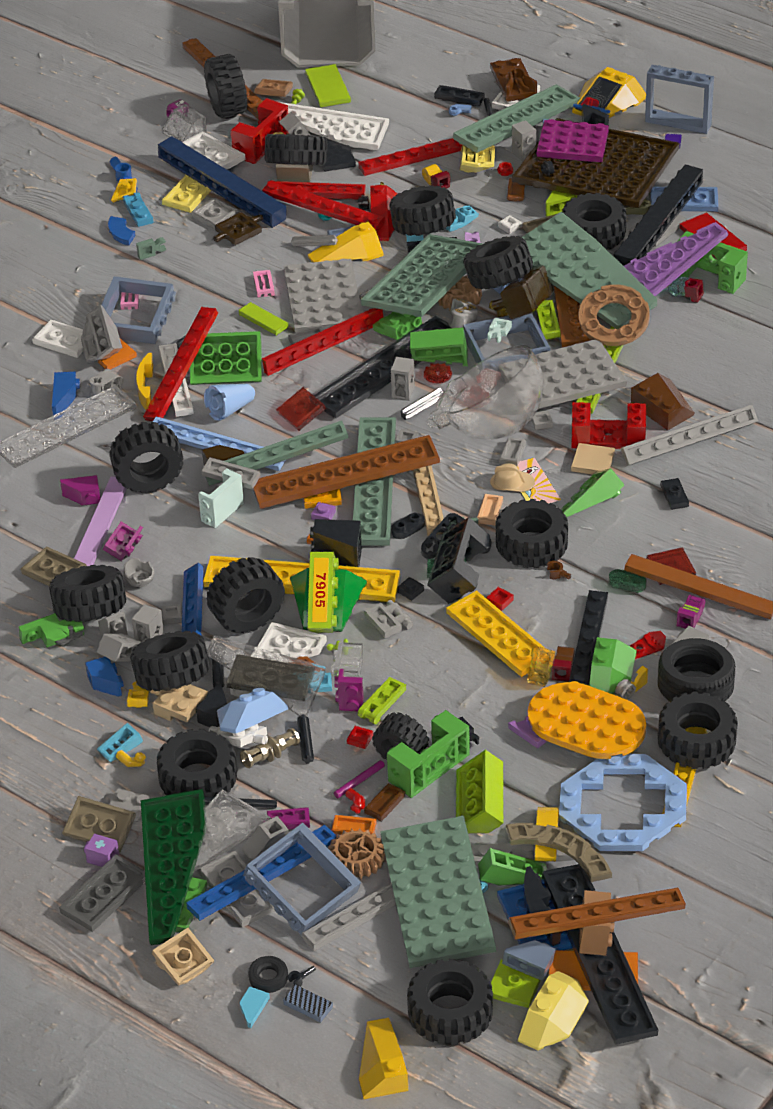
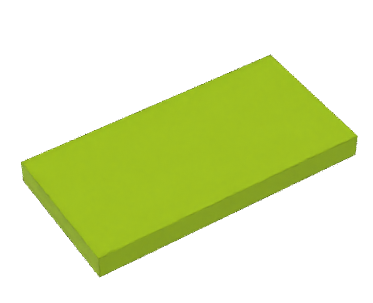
[305,64,351,107]

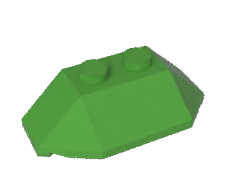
[589,637,636,694]

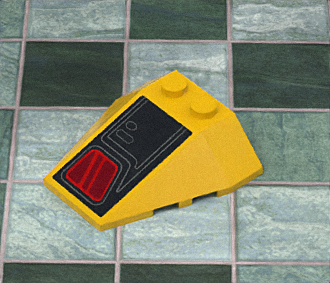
[572,67,646,118]

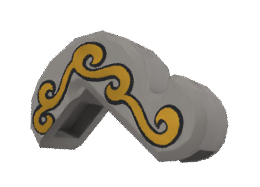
[448,299,479,328]

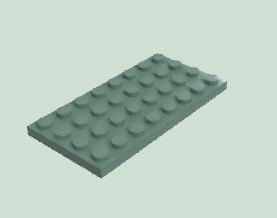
[361,234,483,317]
[380,816,496,968]

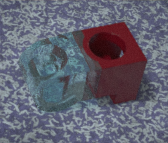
[668,277,704,303]

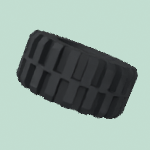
[204,54,248,118]
[264,134,327,165]
[389,186,456,236]
[562,193,626,250]
[463,236,533,290]
[109,422,184,493]
[495,499,568,568]
[206,557,285,633]
[49,565,127,622]
[130,631,210,691]
[657,692,738,769]
[156,729,237,797]
[407,959,493,1046]

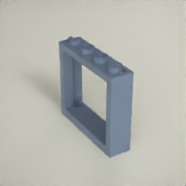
[645,65,714,134]
[101,276,176,344]
[463,313,550,375]
[243,823,361,936]

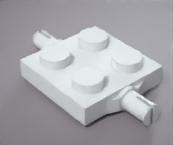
[209,724,268,747]

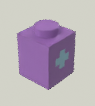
[84,834,119,867]

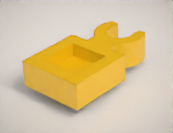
[127,682,149,708]

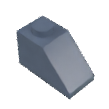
[502,940,555,981]

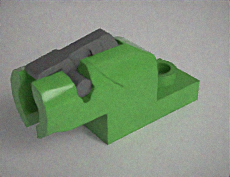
[19,613,84,647]

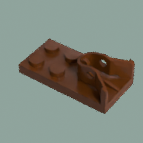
[490,58,537,102]

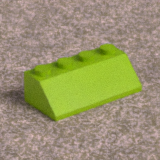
[456,749,504,833]

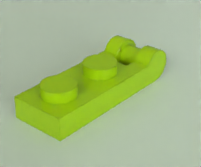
[358,677,406,724]

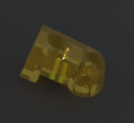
[527,647,556,687]

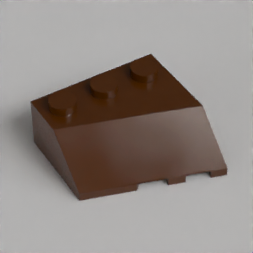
[631,373,695,431]

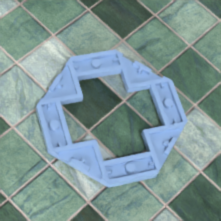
[559,754,687,851]

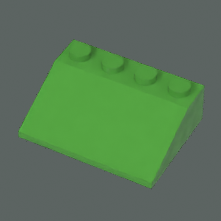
[190,331,262,385]

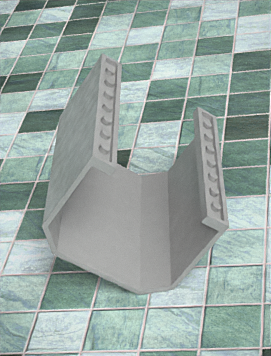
[278,0,375,68]

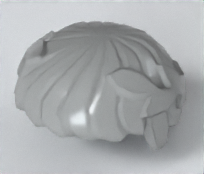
[123,558,155,587]

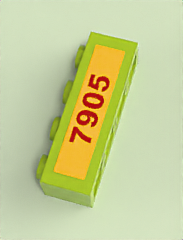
[308,552,339,633]

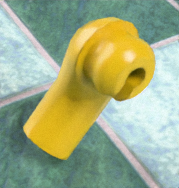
[116,750,146,767]

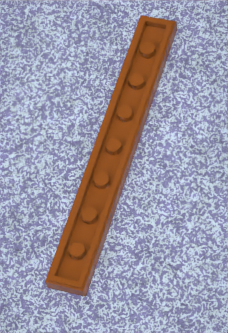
[624,554,773,620]
[508,887,686,939]

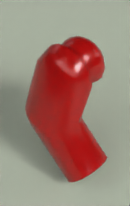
[345,788,365,814]

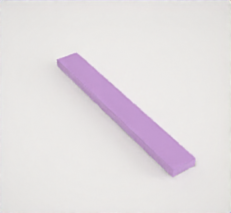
[74,476,126,566]

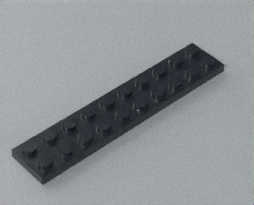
[310,315,452,418]
[542,864,659,1045]

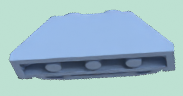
[217,688,288,733]

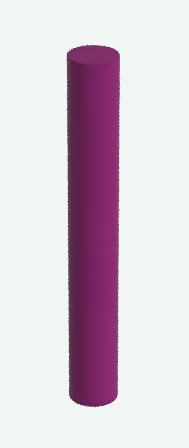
[334,760,385,799]

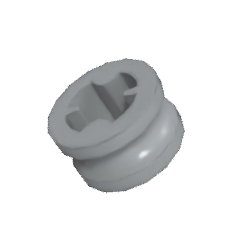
[615,679,636,700]

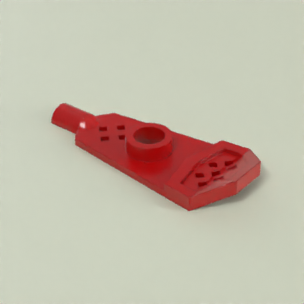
[630,631,666,660]

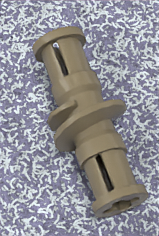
[240,728,300,768]

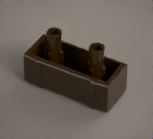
[492,265,554,319]

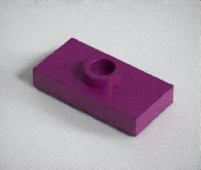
[267,807,310,830]

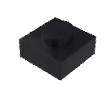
[397,577,424,601]

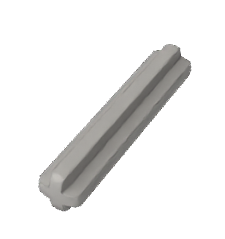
[291,235,338,246]

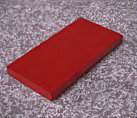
[679,212,747,258]

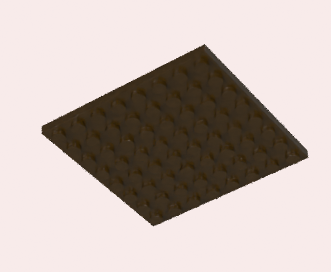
[512,118,680,208]

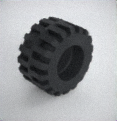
[372,712,429,760]

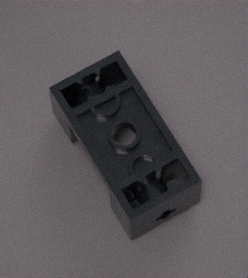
[427,517,490,604]

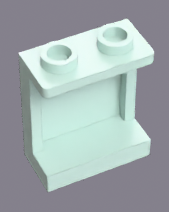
[198,468,244,528]

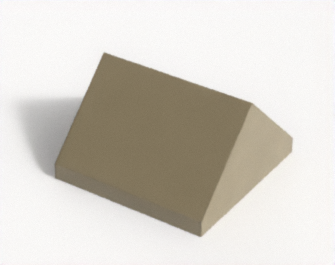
[276,164,313,182]

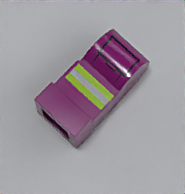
[676,595,705,629]

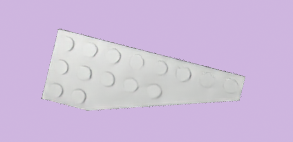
[280,102,389,150]

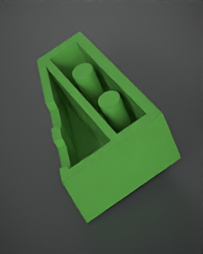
[410,328,468,367]

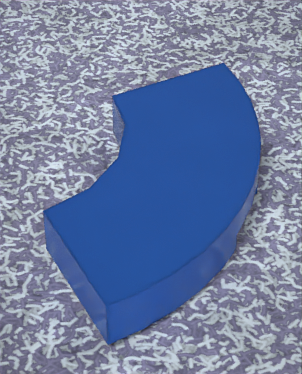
[108,216,136,245]

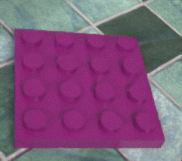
[537,119,609,162]

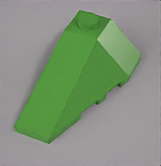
[561,468,624,517]

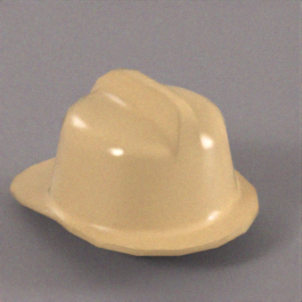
[490,463,535,492]

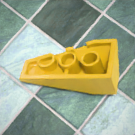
[308,222,384,263]
[359,1017,408,1099]

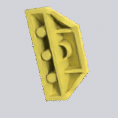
[460,145,495,173]
[518,971,589,1051]

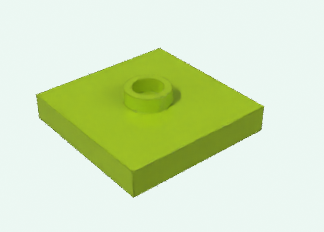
[491,959,541,1008]

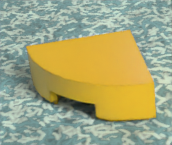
[631,666,648,692]

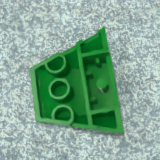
[290,568,367,632]

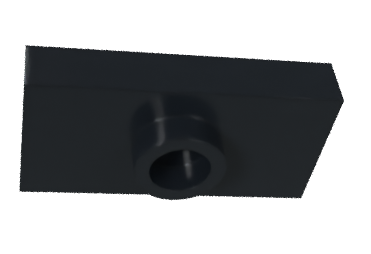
[660,478,689,510]

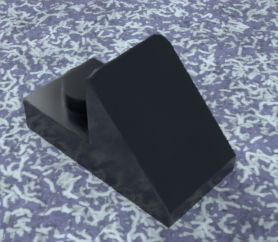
[582,104,609,125]

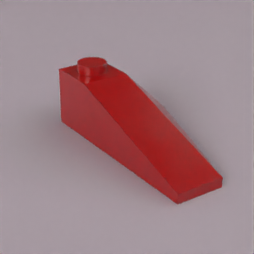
[370,185,398,241]

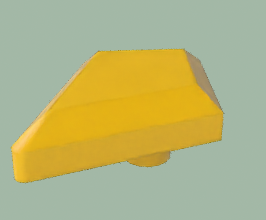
[111,178,137,203]

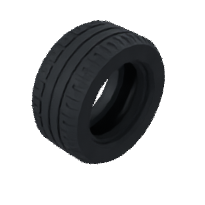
[657,638,736,702]

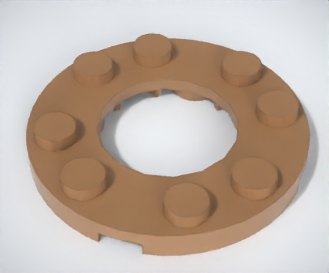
[579,285,650,346]

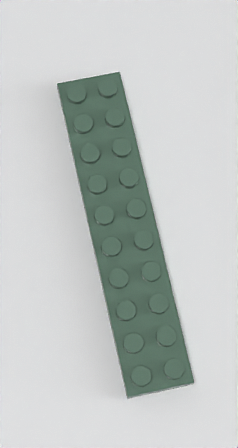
[453,84,580,153]
[353,417,396,546]

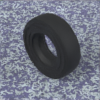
[248,956,288,993]

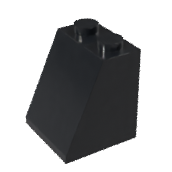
[310,519,362,567]

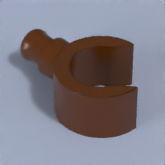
[547,561,571,580]

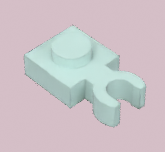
[488,318,512,343]

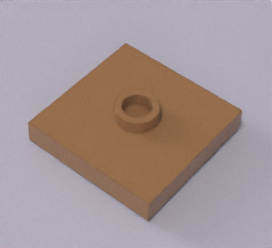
[254,79,293,97]

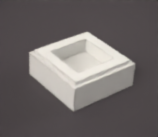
[498,215,522,234]

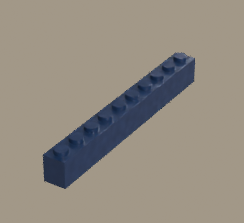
[158,136,286,228]

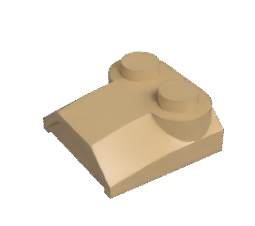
[152,928,214,985]

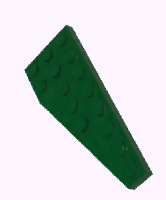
[140,789,207,945]

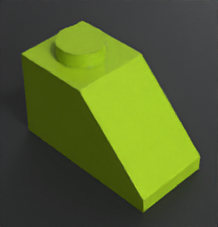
[545,191,577,217]

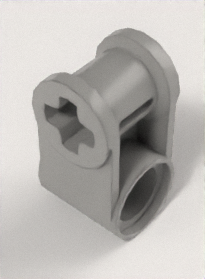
[89,369,123,399]

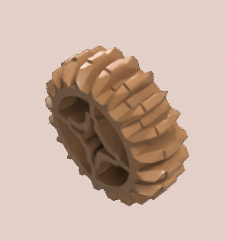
[438,275,482,311]
[328,828,385,880]

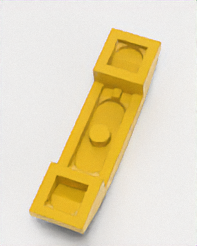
[136,353,153,410]
[535,807,559,861]

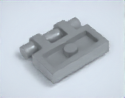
[364,600,413,638]

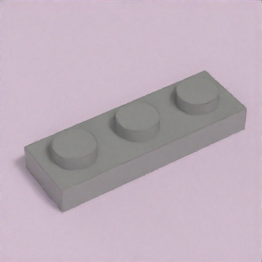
[202,458,261,490]

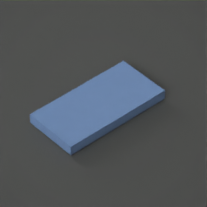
[650,187,718,212]

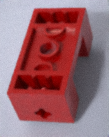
[230,98,289,164]
[571,402,646,449]

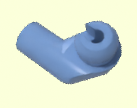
[449,104,471,116]

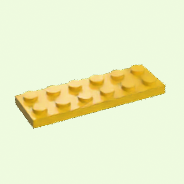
[446,590,552,677]

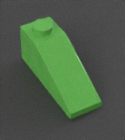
[478,848,547,885]

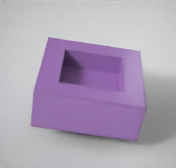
[311,502,336,520]

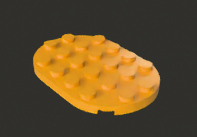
[528,681,646,759]

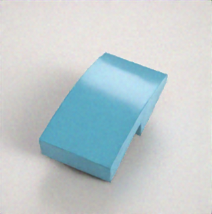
[446,206,479,232]

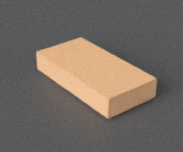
[477,494,503,526]

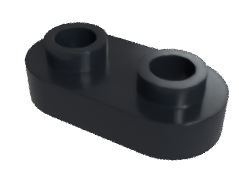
[391,512,425,539]

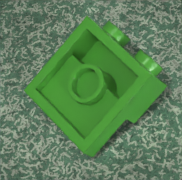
[373,312,422,340]

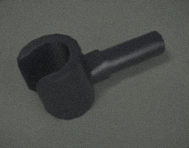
[288,966,316,987]

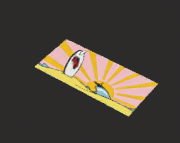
[517,458,561,503]

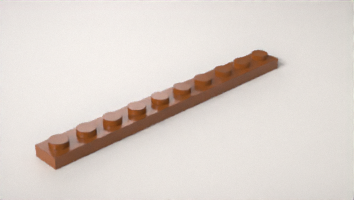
[182,38,263,119]

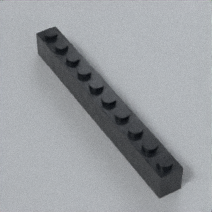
[613,164,703,266]

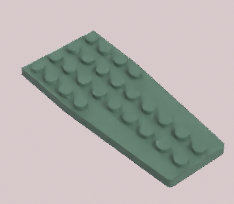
[522,212,657,329]

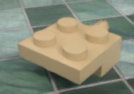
[150,684,208,722]

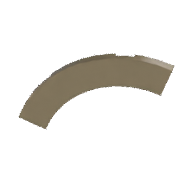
[506,823,612,882]

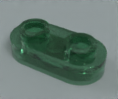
[608,569,647,593]

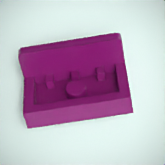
[102,521,144,561]
[334,669,364,711]

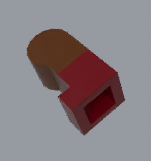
[552,646,575,682]

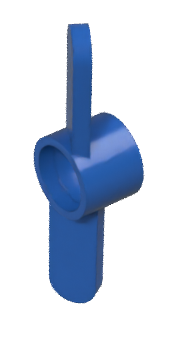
[110,156,138,192]

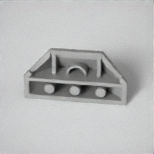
[81,304,122,362]

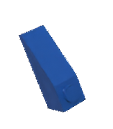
[52,371,80,420]

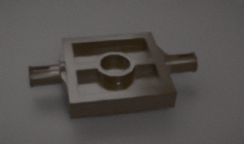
[213,212,263,245]

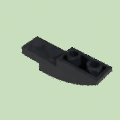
[524,866,562,946]

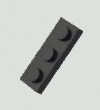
[434,85,485,106]

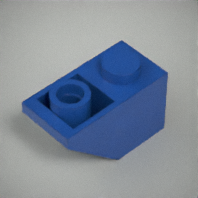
[85,657,124,697]

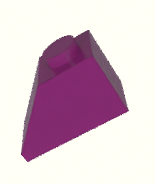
[60,475,100,506]

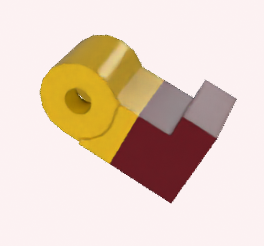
[422,164,450,188]

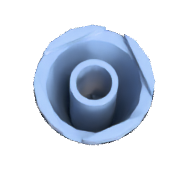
[204,384,255,421]

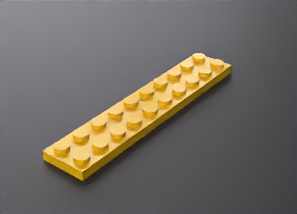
[203,556,400,602]

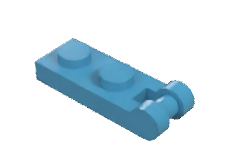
[123,192,154,227]

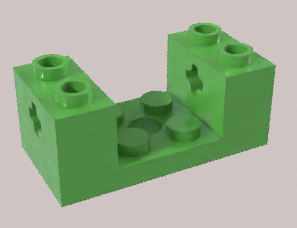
[677,231,748,294]
[387,710,470,798]

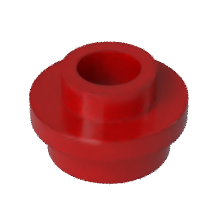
[497,162,514,177]

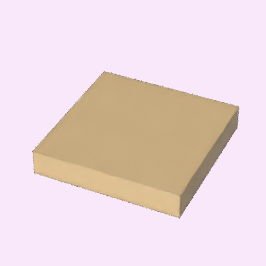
[571,443,615,475]

